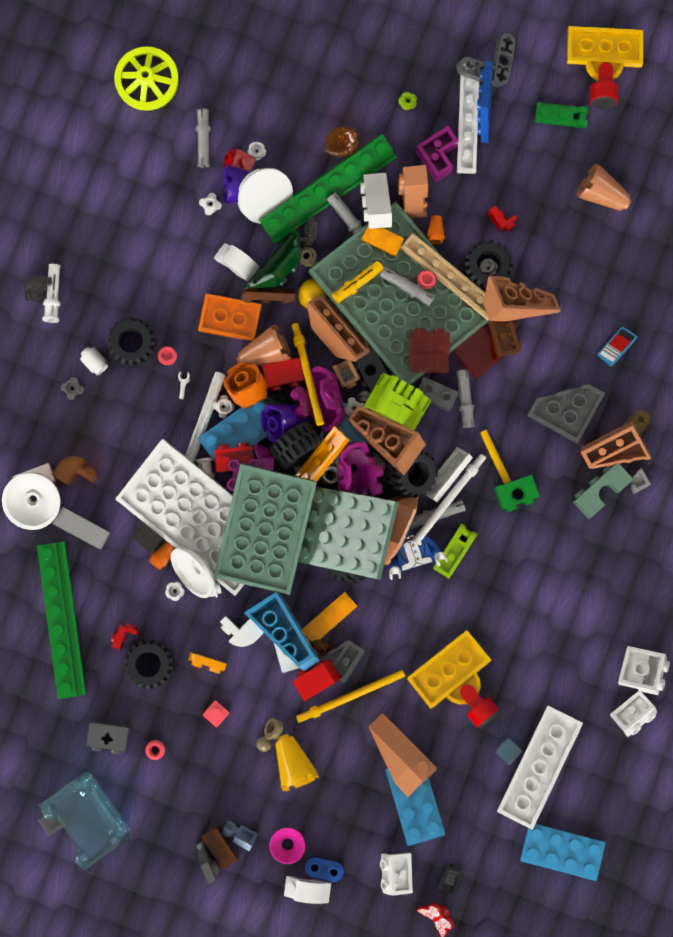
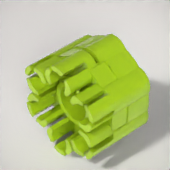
[363,373,431,431]

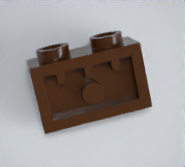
[488,320,522,358]

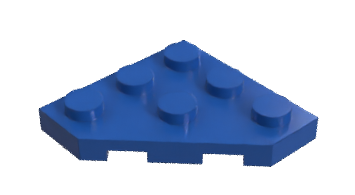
[477,61,493,143]

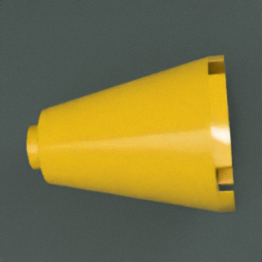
[275,734,319,791]

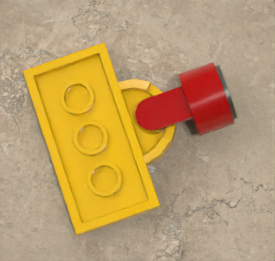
[567,26,643,110]
[407,630,500,728]

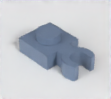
[221,821,258,851]

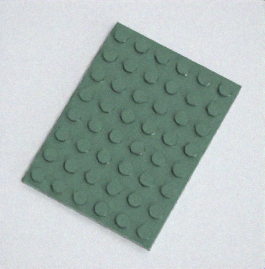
[308,202,490,389]

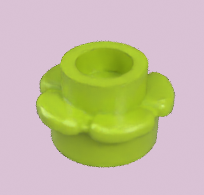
[399,92,417,110]

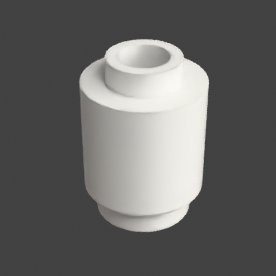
[80,347,108,375]

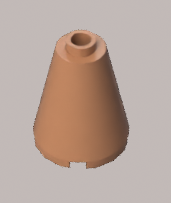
[577,163,632,211]
[236,324,292,367]

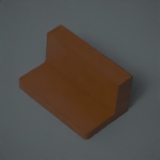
[201,825,239,870]

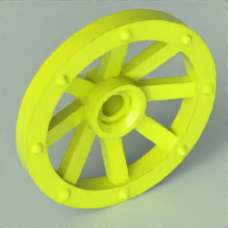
[114,47,179,111]

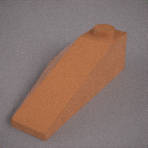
[484,276,561,322]

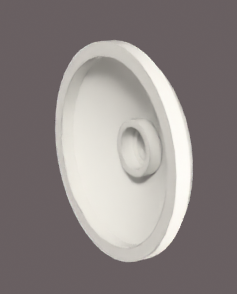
[2,472,61,530]
[171,547,215,598]

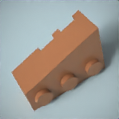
[397,165,428,219]
[581,421,651,469]

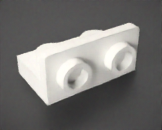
[610,691,657,737]
[380,852,413,896]

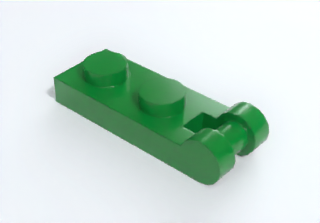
[534,102,589,128]

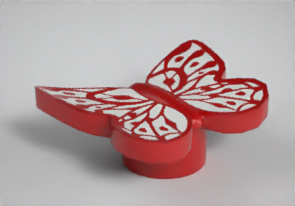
[416,903,454,937]

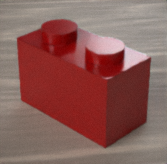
[262,357,304,391]
[292,659,341,701]

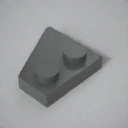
[319,640,365,684]
[196,840,220,884]

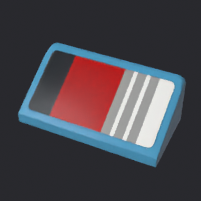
[597,327,638,367]

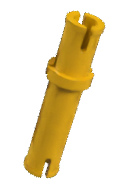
[332,261,384,304]

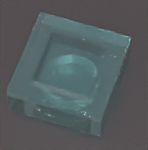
[494,737,522,766]

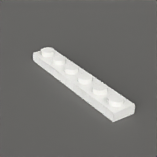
[457,63,480,174]

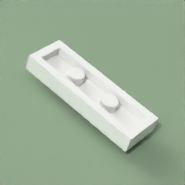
[426,447,473,502]

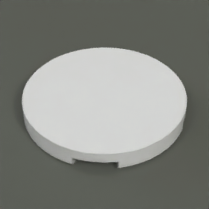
[238,168,293,224]

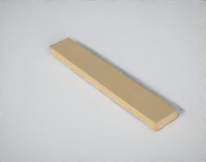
[400,233,489,320]

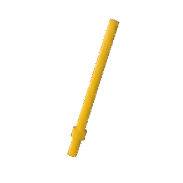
[292,323,324,426]
[296,670,405,723]

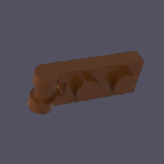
[242,288,295,304]

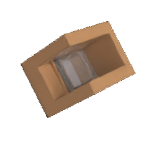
[332,360,360,390]

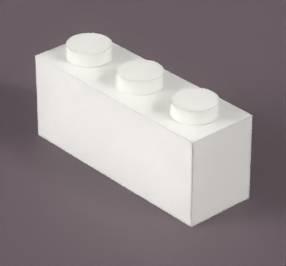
[360,173,392,229]

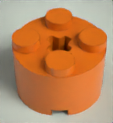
[223,362,268,409]

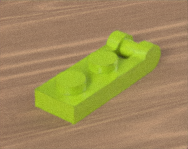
[433,523,478,579]

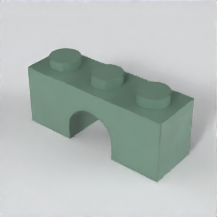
[573,463,634,519]

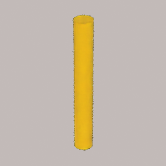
[480,430,511,484]

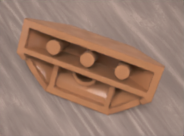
[307,294,370,362]
[384,494,418,565]

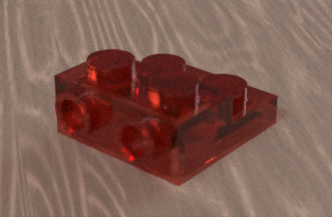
[409,328,450,373]

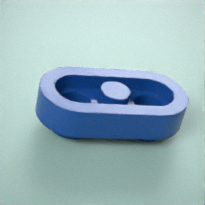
[305,857,344,882]

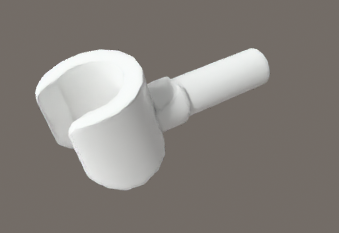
[178,371,190,399]

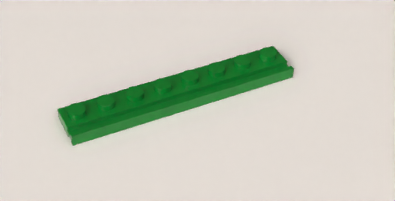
[259,134,397,244]
[37,541,87,699]

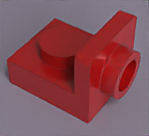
[487,205,517,232]

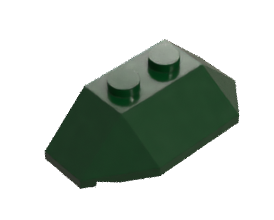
[243,229,302,289]

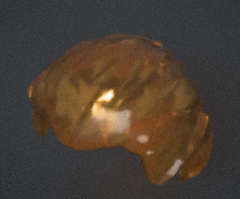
[325,126,358,158]

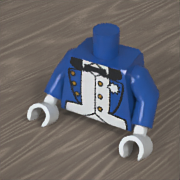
[389,527,448,580]

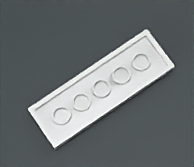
[497,706,583,830]

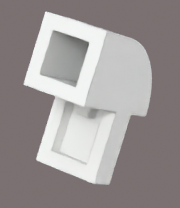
[214,243,260,281]
[220,616,264,647]
[284,876,331,904]

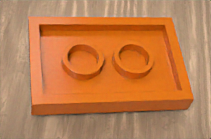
[198,293,262,342]

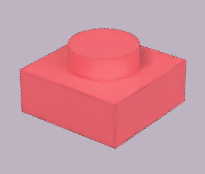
[203,700,230,728]

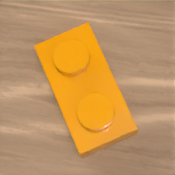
[361,225,404,257]

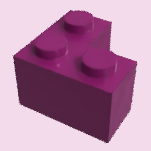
[416,126,459,183]

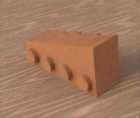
[348,405,426,475]

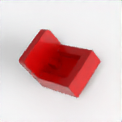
[224,149,256,171]
[111,623,140,650]

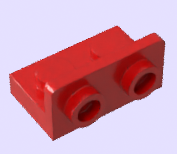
[214,442,254,472]

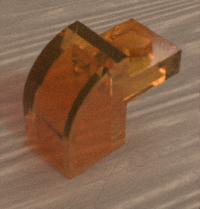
[52,456,99,487]

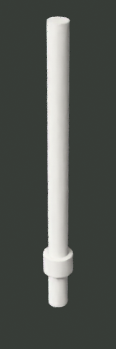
[411,454,486,546]

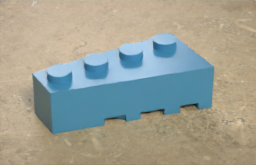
[244,592,321,671]

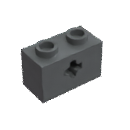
[418,377,459,412]
[86,721,131,754]

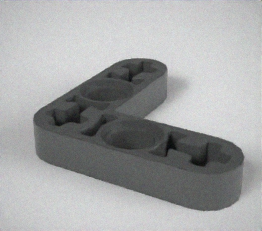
[456,33,515,88]

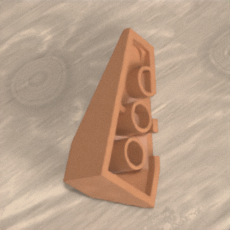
[368,713,436,797]

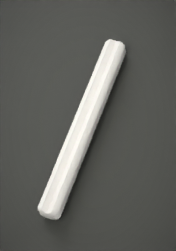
[185,372,225,463]

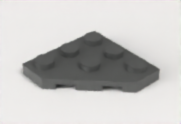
[527,384,605,444]

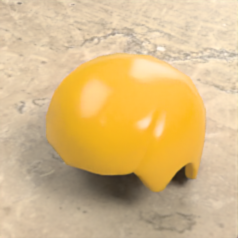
[298,278,327,308]

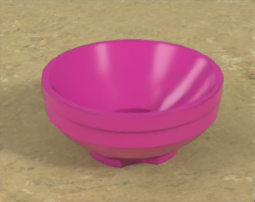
[270,828,305,864]

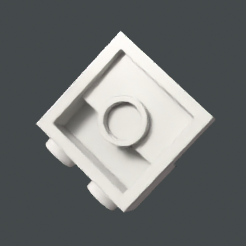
[618,646,670,695]

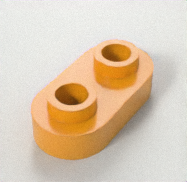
[188,652,227,674]

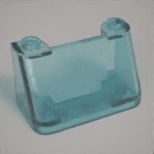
[39,772,131,870]

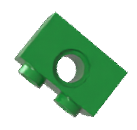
[494,475,540,512]

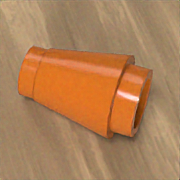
[426,215,445,245]
[149,541,176,570]

